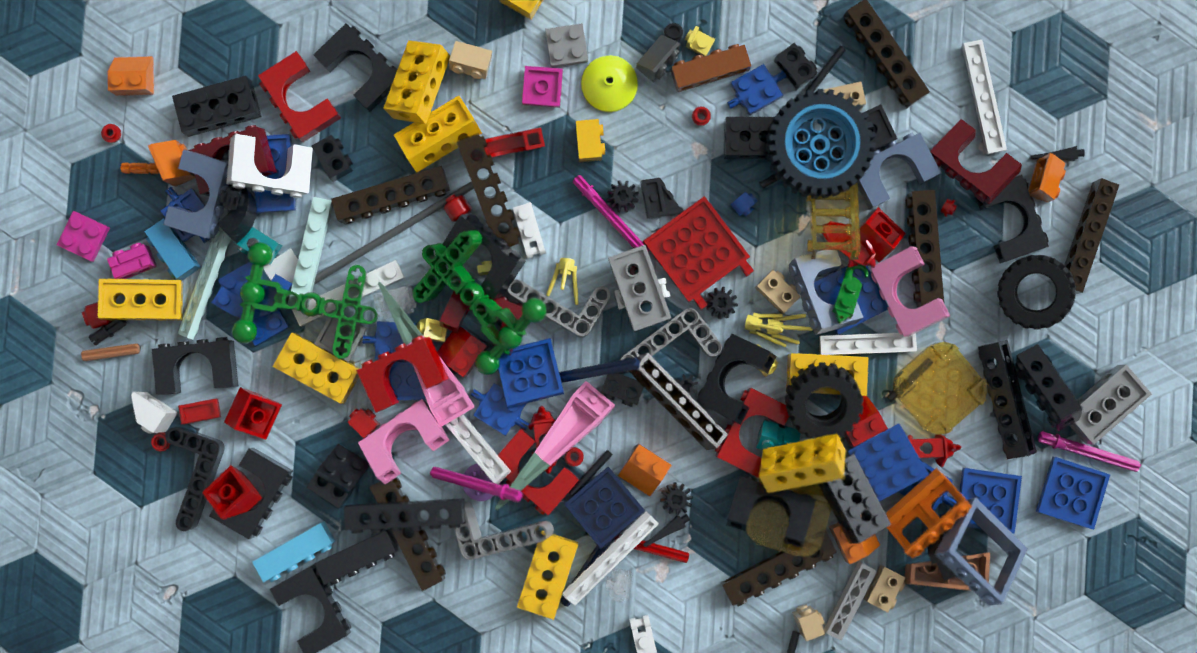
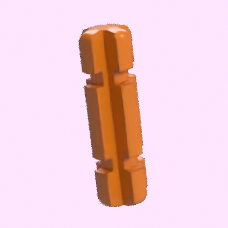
[121,163,159,174]

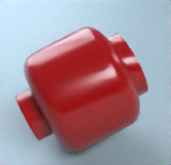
[444,194,472,222]
[82,302,110,329]

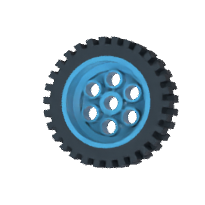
[765,89,876,199]

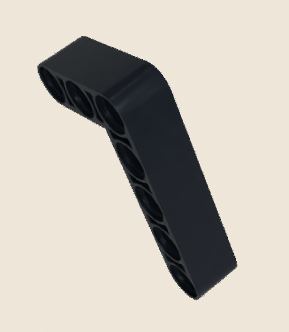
[165,427,225,531]

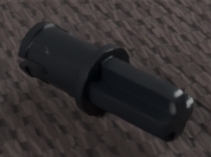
[89,320,127,345]

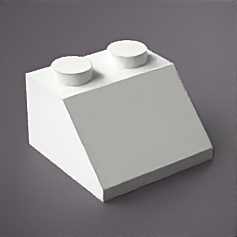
[131,392,178,434]

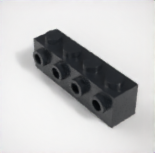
[315,529,399,586]

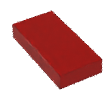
[178,398,221,424]

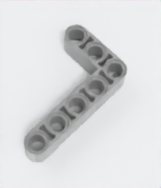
[507,279,610,337]
[620,308,722,372]
[454,502,554,560]

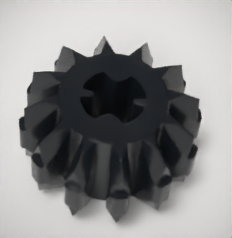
[607,180,639,213]
[705,287,738,319]
[660,482,693,516]

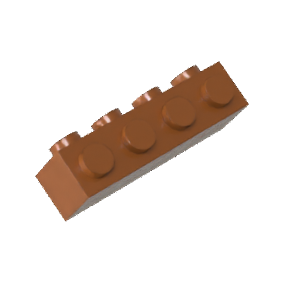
[671,44,751,93]

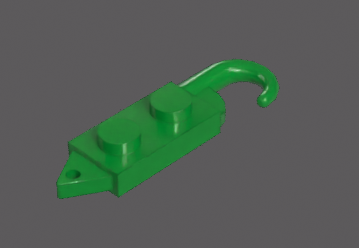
[832,265,869,324]

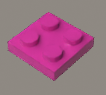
[522,66,563,108]
[57,211,110,262]

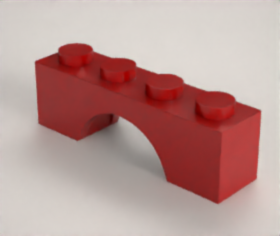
[471,127,545,160]

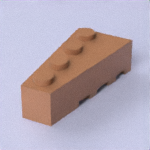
[905,552,990,591]

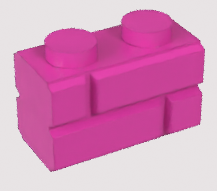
[107,243,157,279]

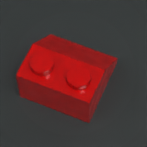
[851,207,906,262]
[437,327,488,378]
[224,387,282,439]
[844,396,888,447]
[202,465,262,519]

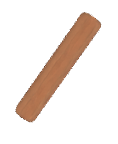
[81,343,140,361]

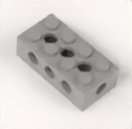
[608,245,671,332]
[1070,365,1152,445]

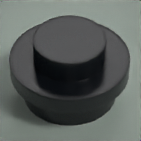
[664,23,683,41]

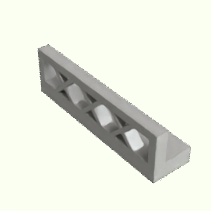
[824,561,877,641]

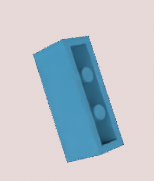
[144,218,201,280]

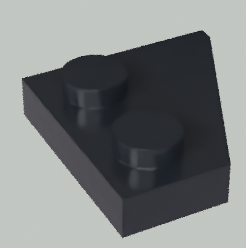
[640,178,683,219]

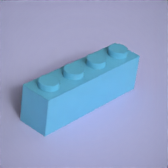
[252,521,336,582]

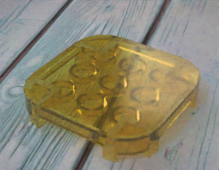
[893,342,988,434]
[746,477,831,557]

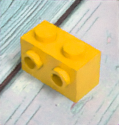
[576,119,605,162]

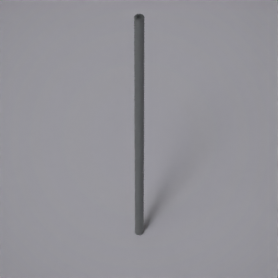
[287,182,474,301]

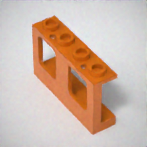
[886,468,973,559]

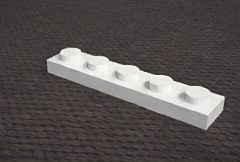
[819,333,917,355]
[445,414,511,484]

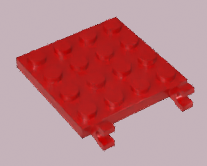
[643,196,754,310]

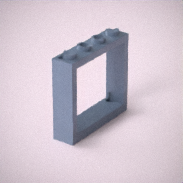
[935,497,1028,606]

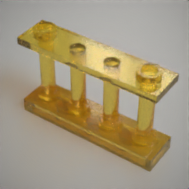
[806,183,860,260]

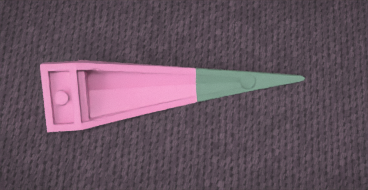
[378,282,475,427]
[496,381,615,510]

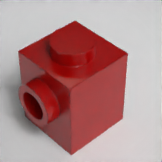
[347,408,380,438]

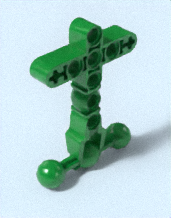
[412,230,547,375]
[232,242,378,359]

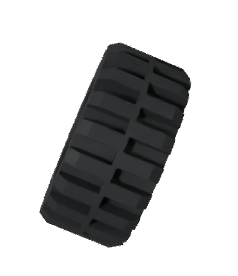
[997,255,1076,330]
[785,362,863,439]

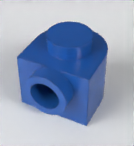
[730,192,758,217]

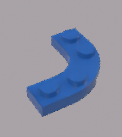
[211,274,292,318]

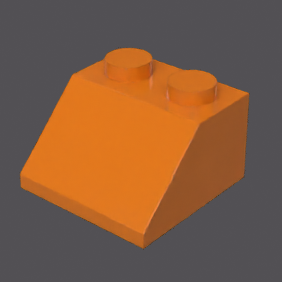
[108,56,154,96]
[148,140,195,187]
[1028,153,1066,202]
[618,443,672,496]
[829,522,881,564]

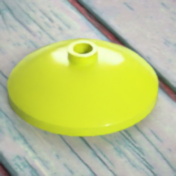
[581,56,638,112]

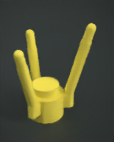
[546,258,579,305]
[745,313,787,347]
[767,314,813,344]

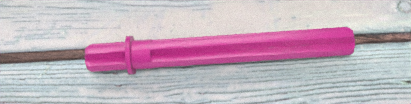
[573,175,649,251]
[1037,431,1141,472]
[430,467,522,502]

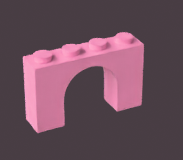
[870,246,950,337]
[358,399,449,484]

